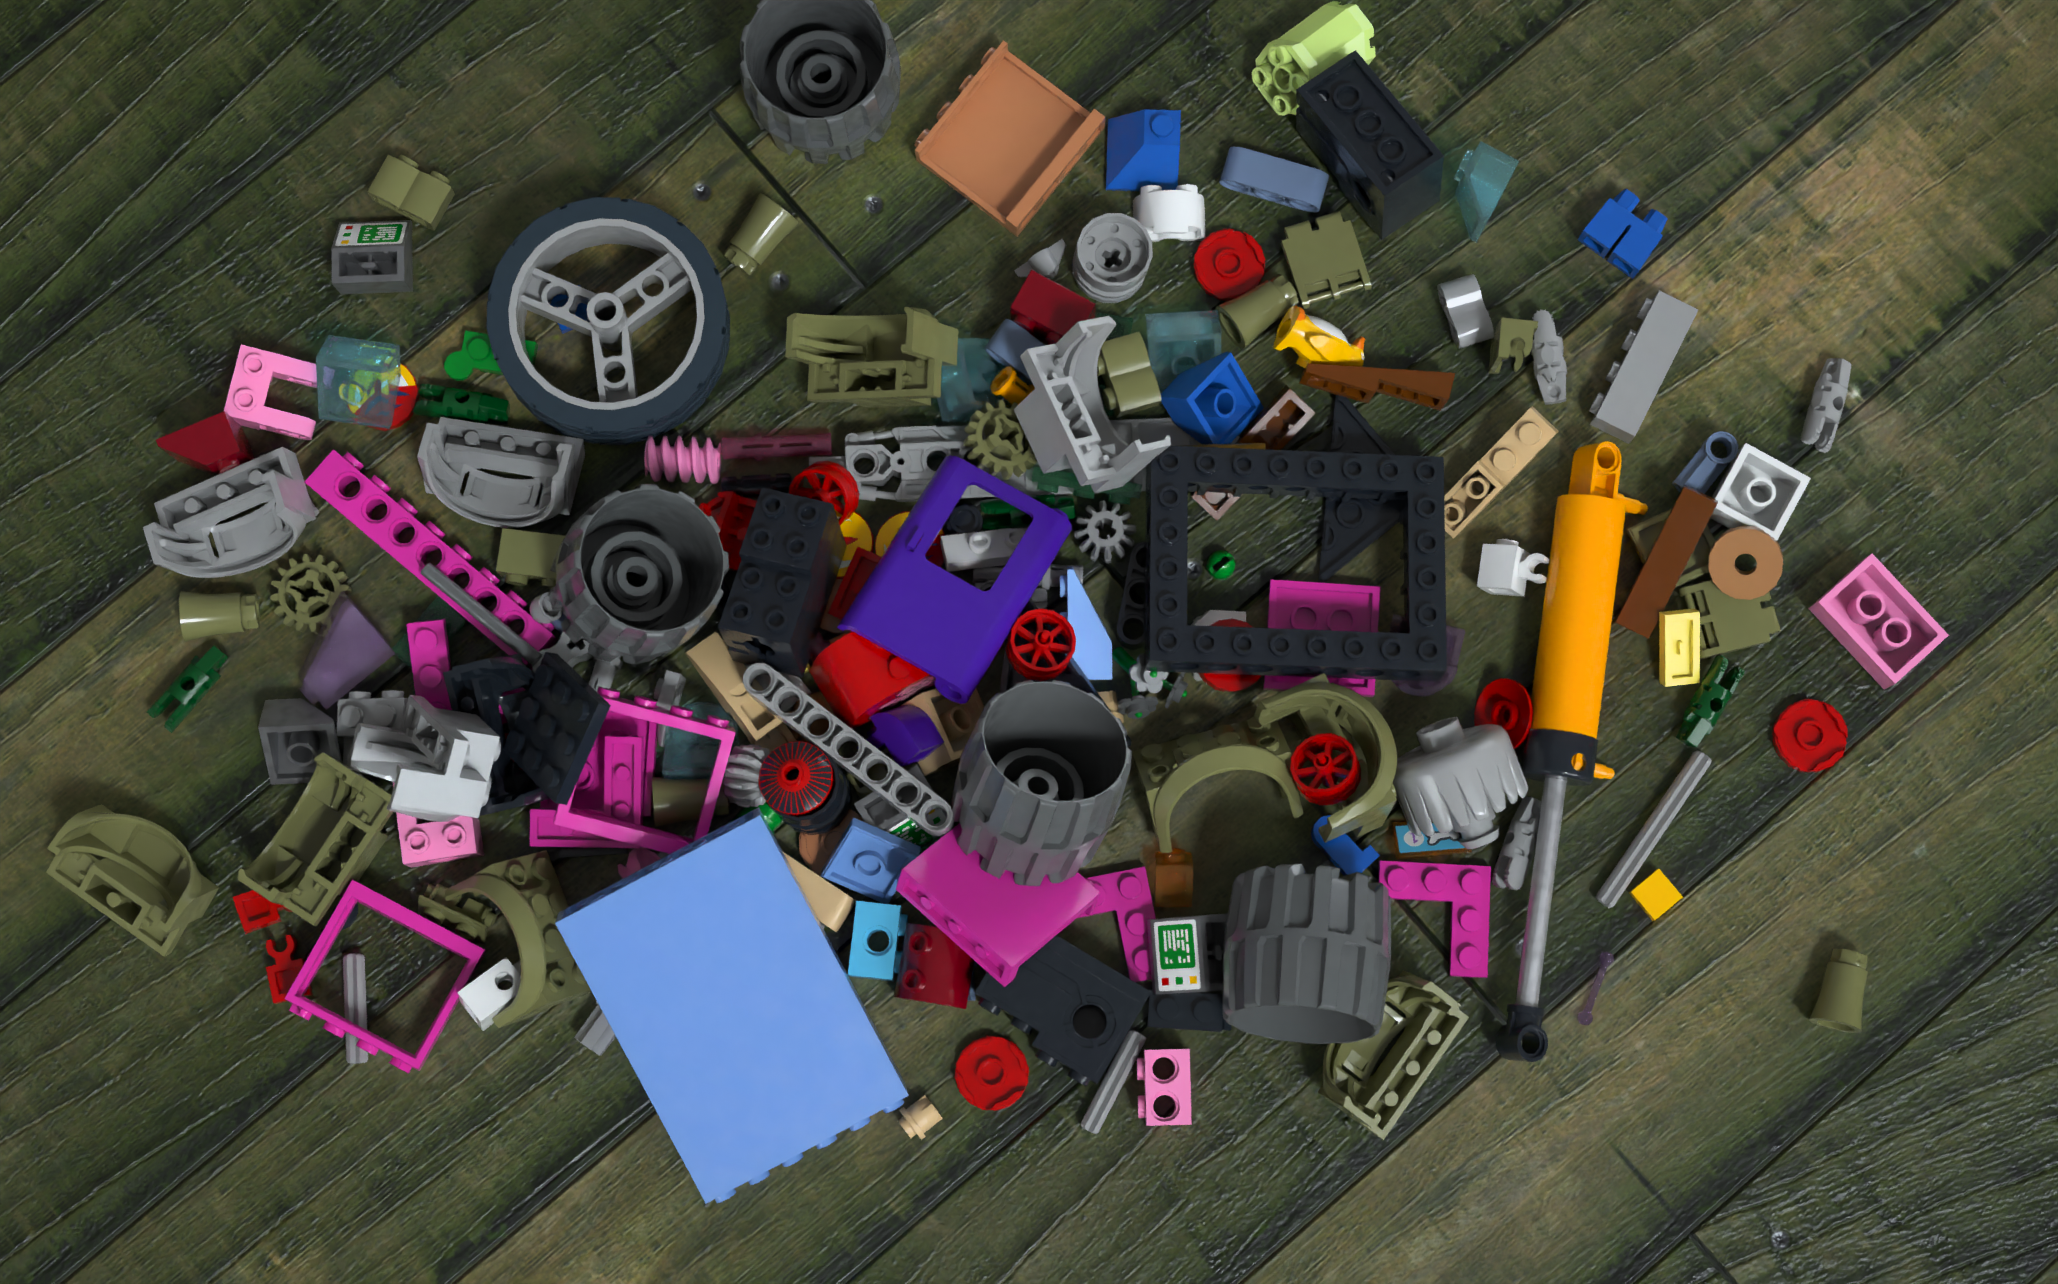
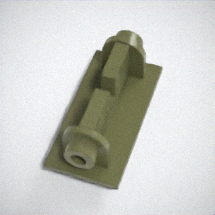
[418,883,497,944]

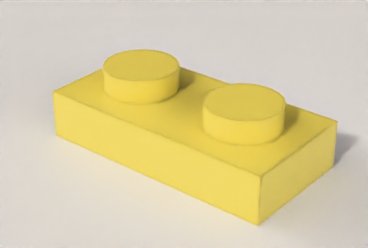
[1659,609,1700,687]

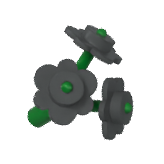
[1112,647,1188,719]

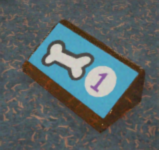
[1392,820,1472,860]

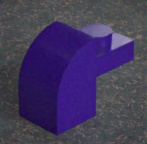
[857,705,944,767]

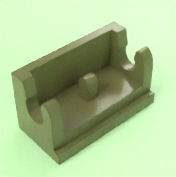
[1488,317,1538,374]

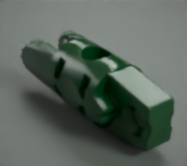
[413,383,510,424]
[980,493,1075,531]
[146,646,228,733]
[1676,654,1745,747]

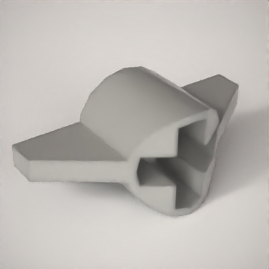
[1014,239,1067,279]

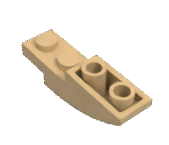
[1444,406,1559,539]
[685,632,797,753]

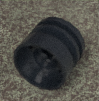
[770,748,852,835]

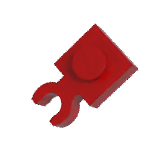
[232,890,292,934]
[266,935,313,1004]

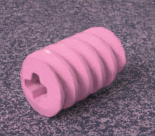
[644,435,721,484]

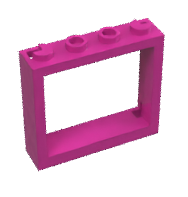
[554,686,736,854]
[284,880,486,1073]

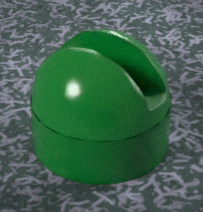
[1206,550,1236,580]

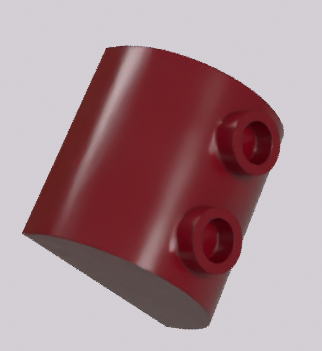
[894,923,974,1009]

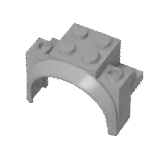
[1013,316,1171,493]
[348,695,501,822]

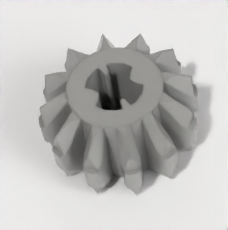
[1074,500,1136,563]
[723,744,770,808]

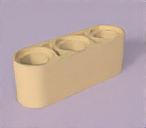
[782,851,856,933]

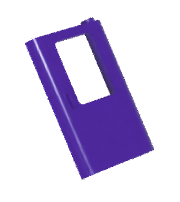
[837,455,1072,704]

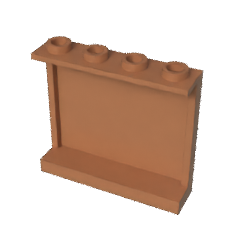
[914,40,1105,237]

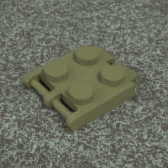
[1281,211,1372,310]
[1678,570,1781,660]

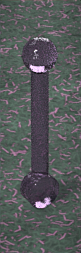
[1577,951,1614,1025]

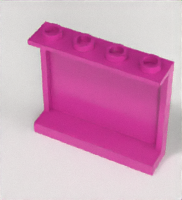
[896,823,1101,987]

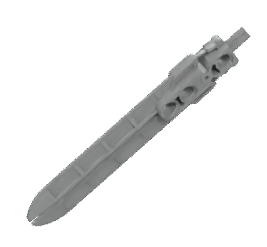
[809,418,1240,502]

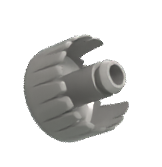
[1393,717,1528,849]

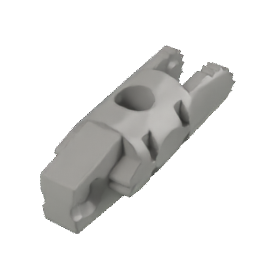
[1531,309,1567,405]
[1800,358,1852,453]
[1492,797,1542,891]

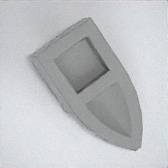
[654,670,686,747]

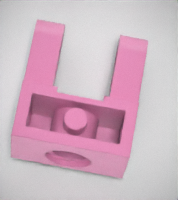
[224,344,329,440]
[393,782,484,868]

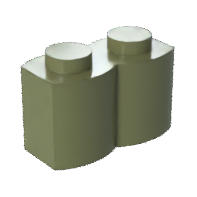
[367,155,455,231]
[1097,332,1162,418]

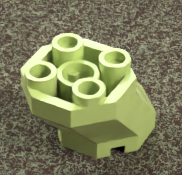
[1252,1,1376,116]

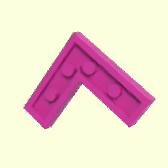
[406,618,525,724]
[530,736,644,848]
[1378,861,1491,978]
[1076,867,1156,983]

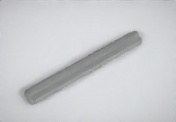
[1596,750,1712,908]

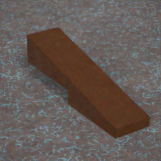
[1299,363,1455,411]
[1190,385,1316,521]
[1615,485,1718,639]

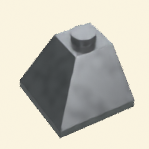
[258,698,342,785]

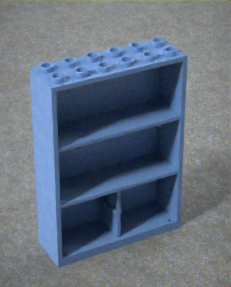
[555,807,909,1203]

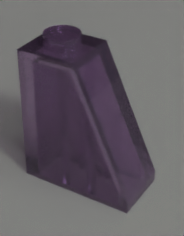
[299,591,395,710]

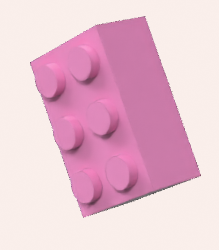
[1808,554,1949,690]

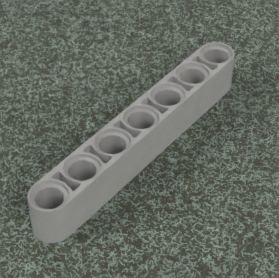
[743,663,954,837]

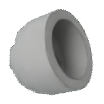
[530,592,563,624]

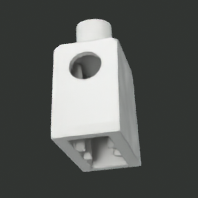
[457,957,521,1031]

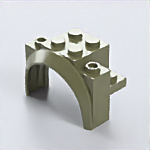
[785,307,958,408]
[238,752,393,926]

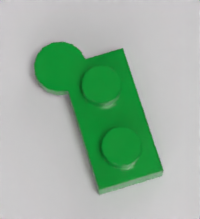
[444,330,538,381]

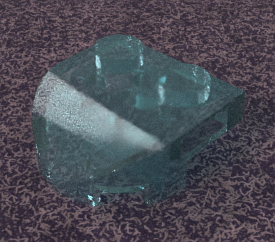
[662,702,740,779]

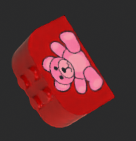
[809,631,936,730]

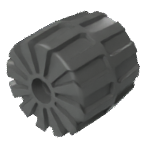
[740,0,901,164]
[549,484,729,664]
[950,680,1132,886]
[1223,864,1391,1044]

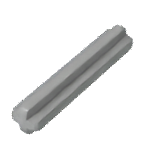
[343,953,368,1064]
[1081,1029,1146,1134]

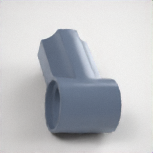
[1672,431,1738,494]

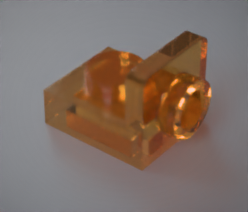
[1154,848,1193,907]

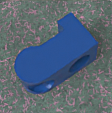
[1311,815,1380,876]

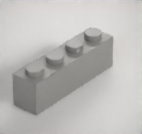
[1589,290,1698,444]

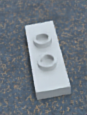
[940,528,1055,572]

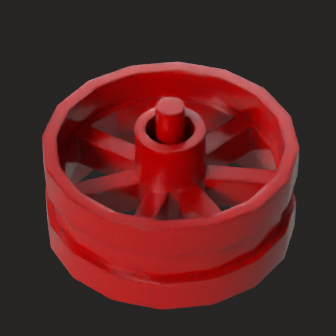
[789,460,860,525]
[1006,608,1076,681]
[1290,733,1361,805]

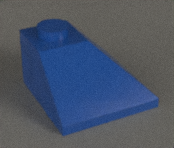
[1106,109,1181,191]
[1161,352,1264,445]

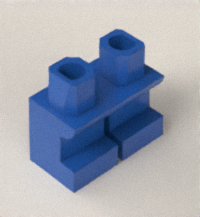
[1578,189,1667,279]

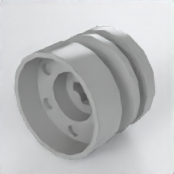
[1072,213,1153,303]

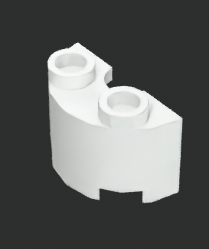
[1133,184,1205,242]

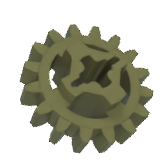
[963,400,1037,480]
[270,554,352,634]

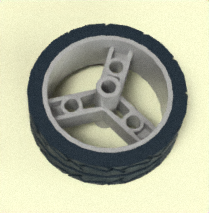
[486,197,730,445]

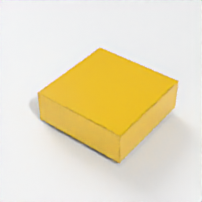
[1629,869,1683,921]

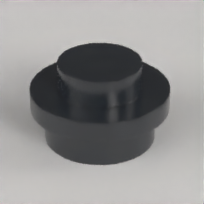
[946,503,983,535]

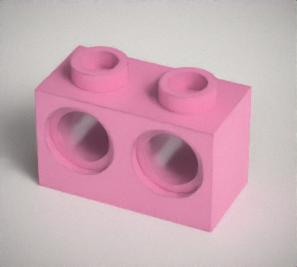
[1137,1049,1192,1126]

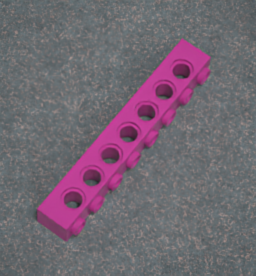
[305,449,558,670]

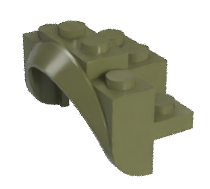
[46,804,219,957]

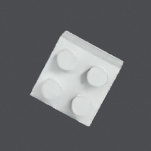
[1710,443,1811,541]

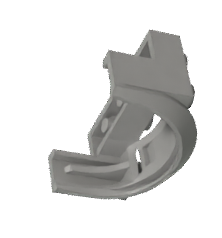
[417,417,585,528]
[143,447,316,578]

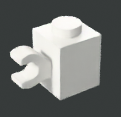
[1477,539,1550,596]

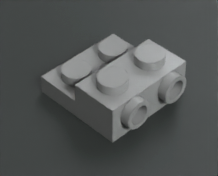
[337,691,408,775]

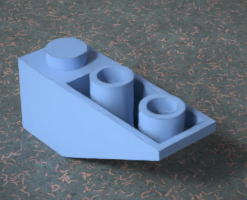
[1060,566,1112,680]

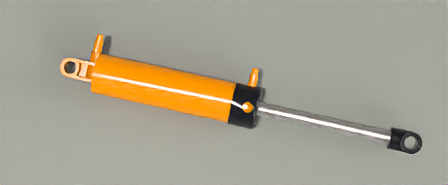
[1496,441,1648,1062]

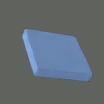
[821,817,920,904]

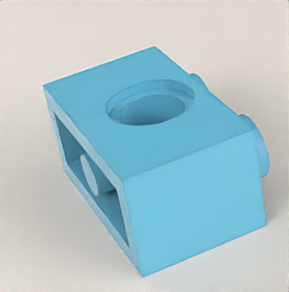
[848,901,908,981]

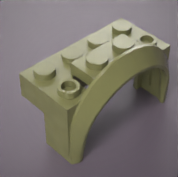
[1254,673,1397,843]
[1132,717,1304,853]
[445,850,592,1028]
[1317,970,1469,1140]

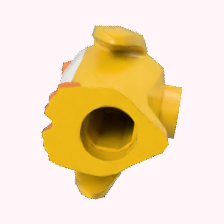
[1273,305,1365,368]

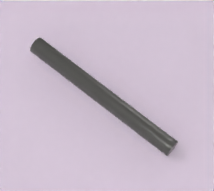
[421,563,542,666]

